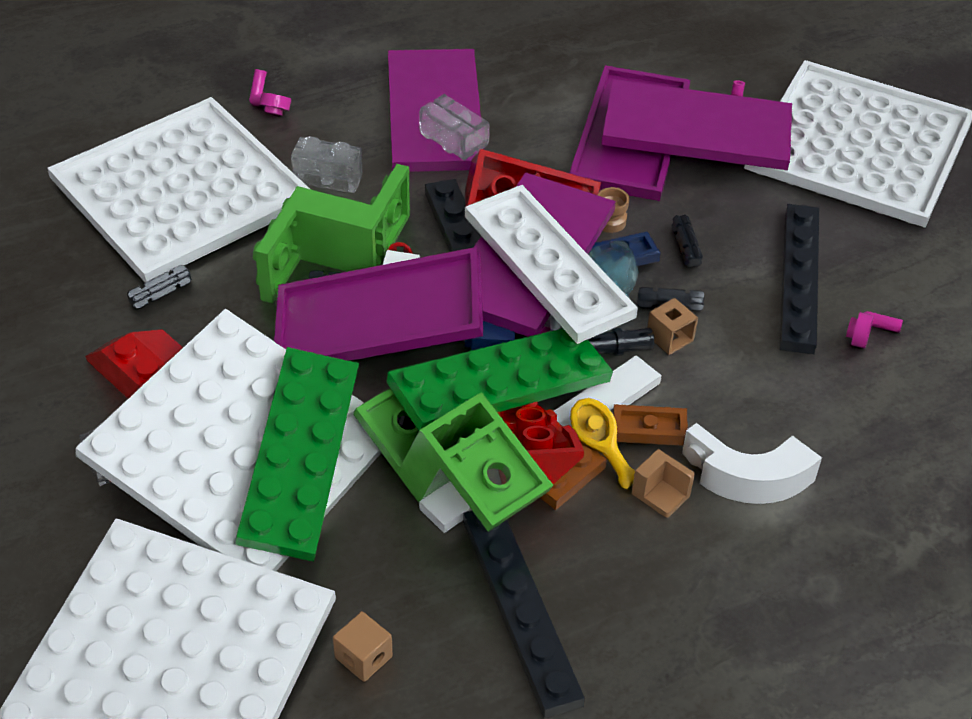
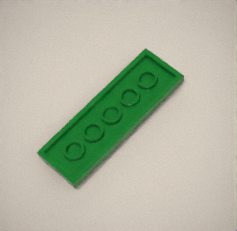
[386,328,613,431]
[235,347,359,562]

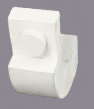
[682,423,822,504]

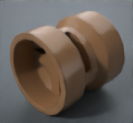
[598,187,629,233]

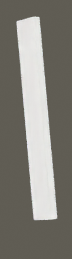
[419,355,662,533]

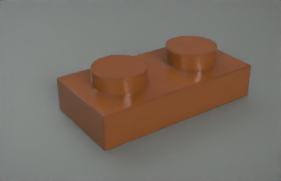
[613,404,688,446]
[540,441,607,510]

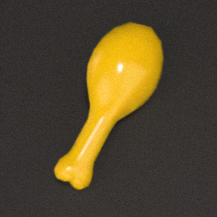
[570,398,635,489]

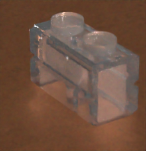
[419,94,489,160]
[291,137,363,193]

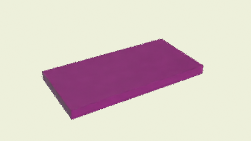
[388,49,484,172]
[569,65,691,201]
[602,79,792,171]
[474,173,616,337]
[274,247,483,361]

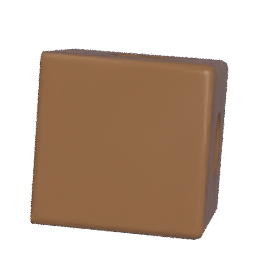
[647,298,698,355]
[333,611,393,682]

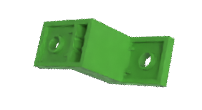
[253,164,410,303]
[353,388,553,532]

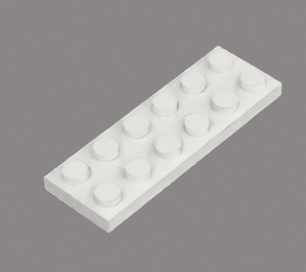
[465,185,638,344]

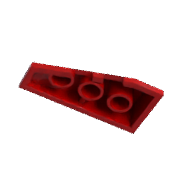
[465,149,601,207]
[497,402,584,485]

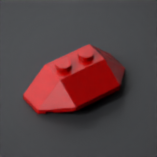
[85,329,183,399]

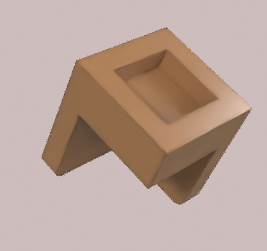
[631,449,695,517]

